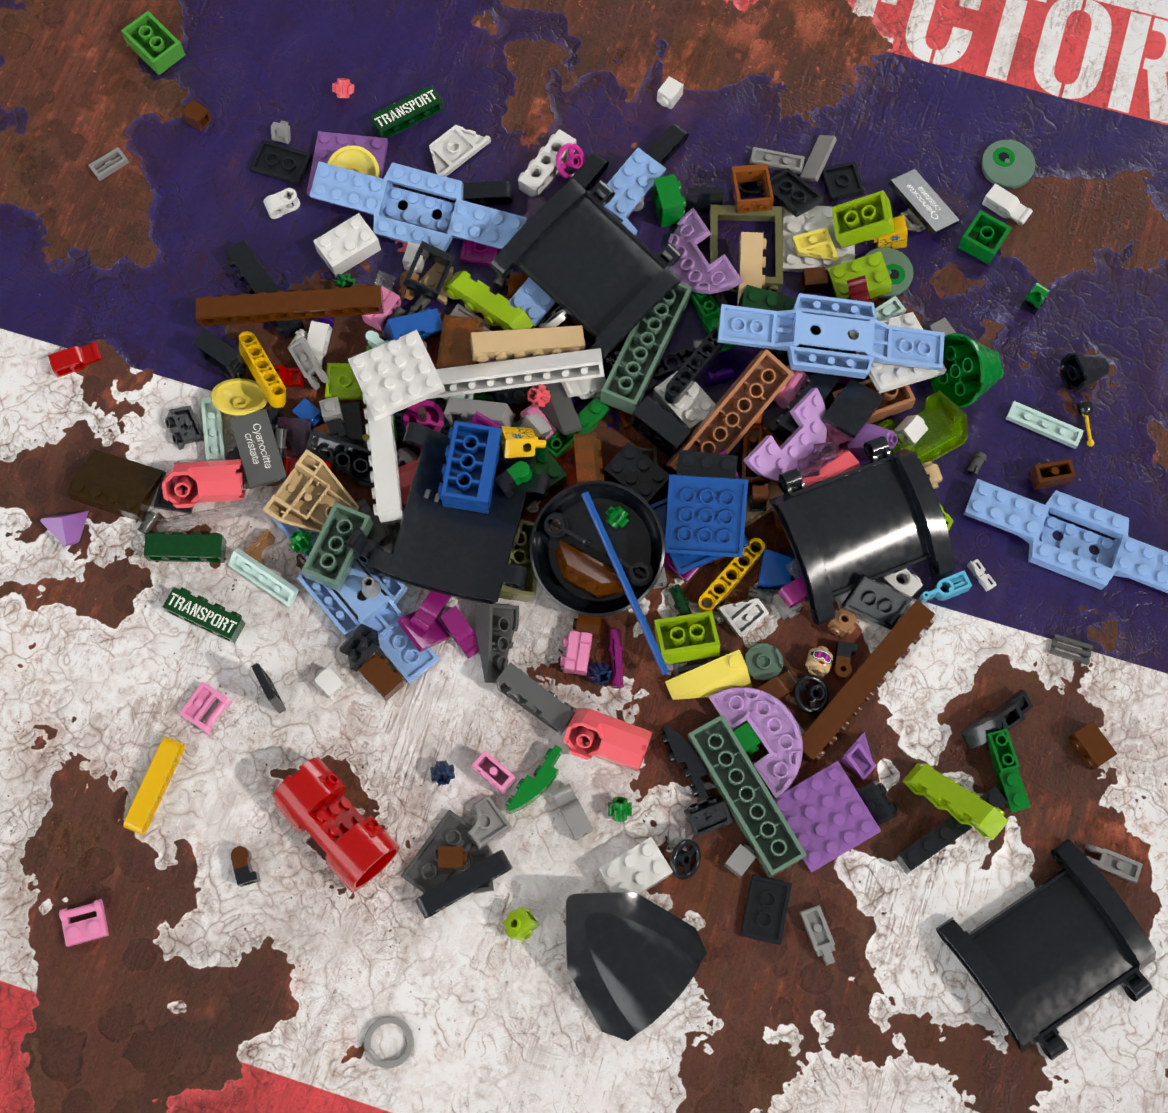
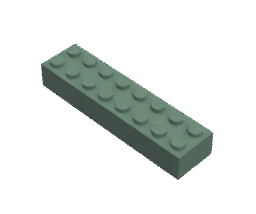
[600,283,692,415]
[687,714,807,878]

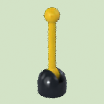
[1077,402,1094,447]

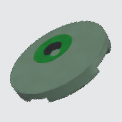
[981,140,1035,189]
[865,247,913,299]

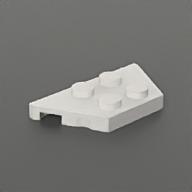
[429,125,491,177]

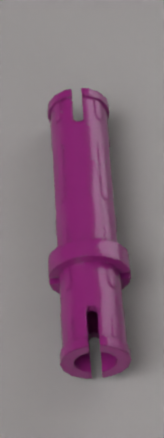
[608,628,624,689]

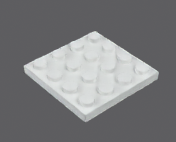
[782,206,855,273]
[848,312,947,394]
[348,330,445,421]

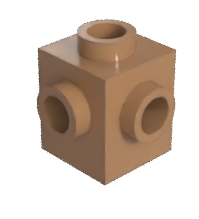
[827,607,858,639]

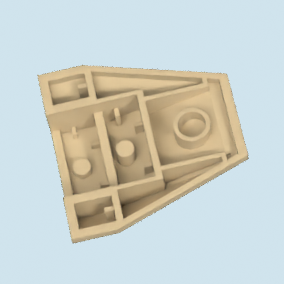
[262,449,360,534]

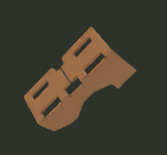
[398,270,420,300]
[245,529,275,563]

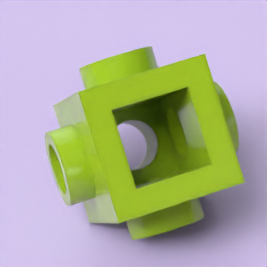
[502,906,540,941]

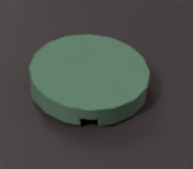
[744,643,783,682]

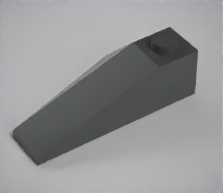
[530,382,582,435]
[474,604,519,683]

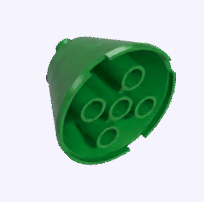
[930,333,1004,409]

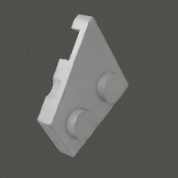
[717,598,769,638]

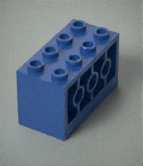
[438,421,502,514]

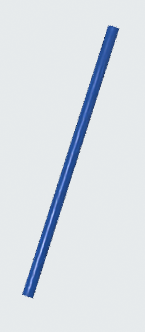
[581,492,669,675]

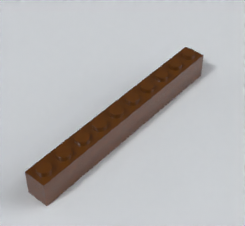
[196,284,384,327]
[802,600,936,763]

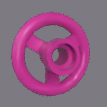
[556,143,585,179]

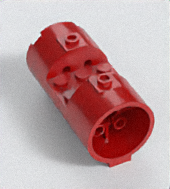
[273,757,400,893]

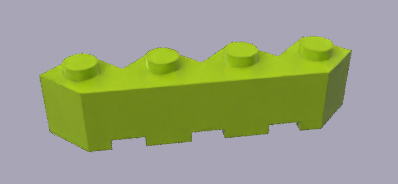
[443,271,534,330]
[902,764,1009,840]

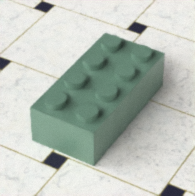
[301,502,373,592]

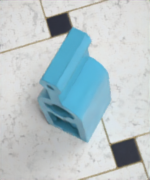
[918,570,972,604]

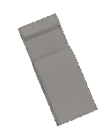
[551,784,593,841]

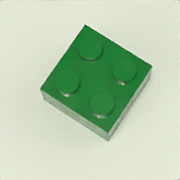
[653,174,686,228]
[958,210,1012,265]

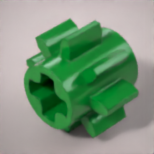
[333,273,356,288]
[605,505,629,529]
[289,530,313,554]
[608,797,632,822]

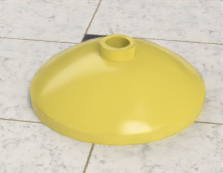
[327,146,380,178]
[211,378,268,416]

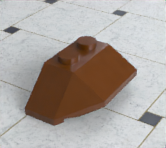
[742,425,782,482]
[555,541,629,599]

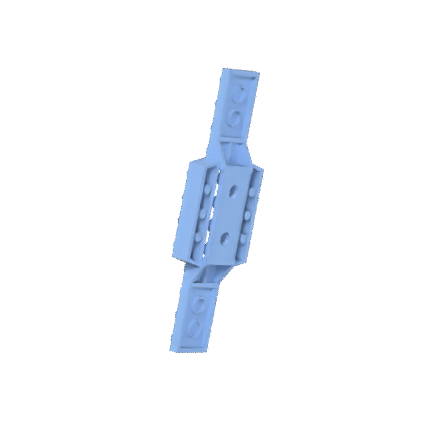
[509,148,666,328]
[310,161,527,252]
[717,293,945,379]
[964,479,1168,593]
[270,516,440,684]

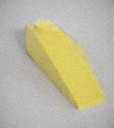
[665,650,752,700]

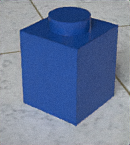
[292,398,323,431]

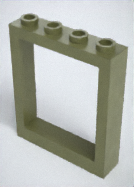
[709,205,783,293]

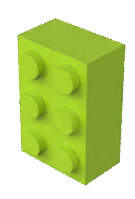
[831,190,895,248]
[828,251,892,299]
[654,611,720,664]

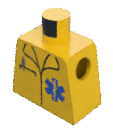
[866,215,908,249]
[501,426,546,458]

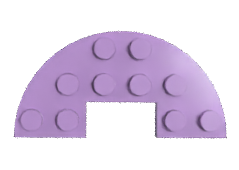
[667,208,743,294]
[743,388,827,481]
[709,688,803,798]

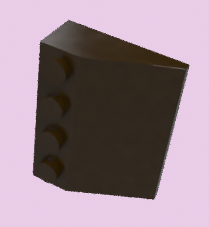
[66,449,164,522]

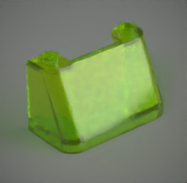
[877,391,968,464]

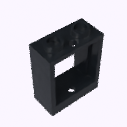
[403,241,455,300]
[193,329,247,379]

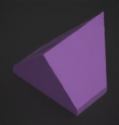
[40,511,89,547]
[839,732,876,781]

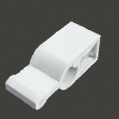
[982,183,1033,226]
[306,321,332,366]
[561,376,606,399]

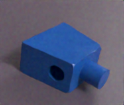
[757,549,801,590]

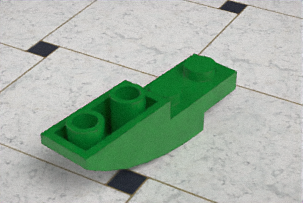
[690,291,737,353]
[546,397,610,459]
[987,729,1031,813]
[505,745,562,814]

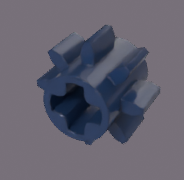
[586,661,612,686]
[430,760,455,786]

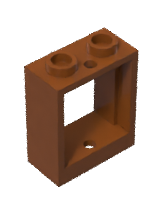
[730,163,774,213]

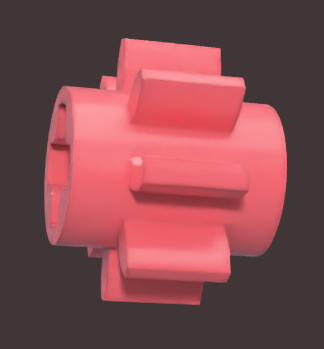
[332,78,354,98]
[527,384,551,408]

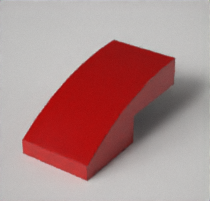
[273,365,305,387]

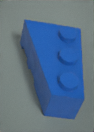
[383,308,445,341]

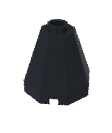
[1060,352,1109,393]

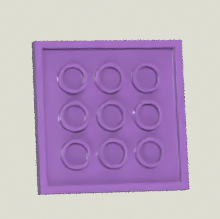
[307,131,388,196]
[774,761,881,873]

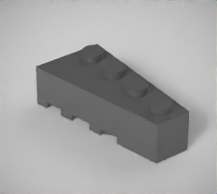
[496,662,575,735]

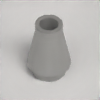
[361,576,381,598]

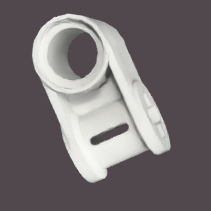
[263,188,300,219]

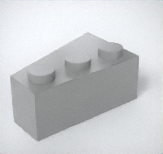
[444,397,514,427]

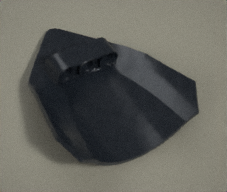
[566,892,707,1041]

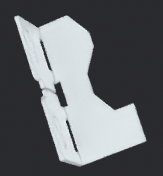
[967,559,997,592]

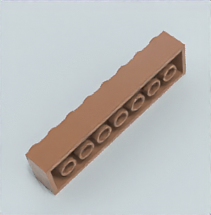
[665,349,794,474]

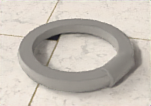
[364,1017,414,1069]

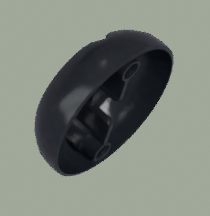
[530,480,666,617]

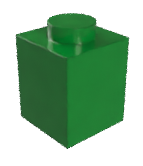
[733,722,762,755]

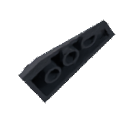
[306,430,375,488]

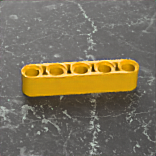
[239,331,286,408]
[697,538,765,613]
[123,736,185,835]

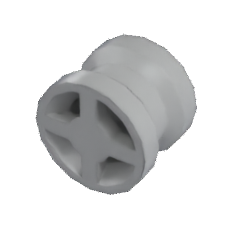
[668,826,685,847]

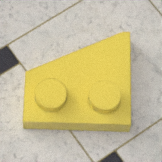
[792,227,838,261]

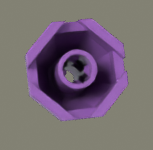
[848,423,898,461]

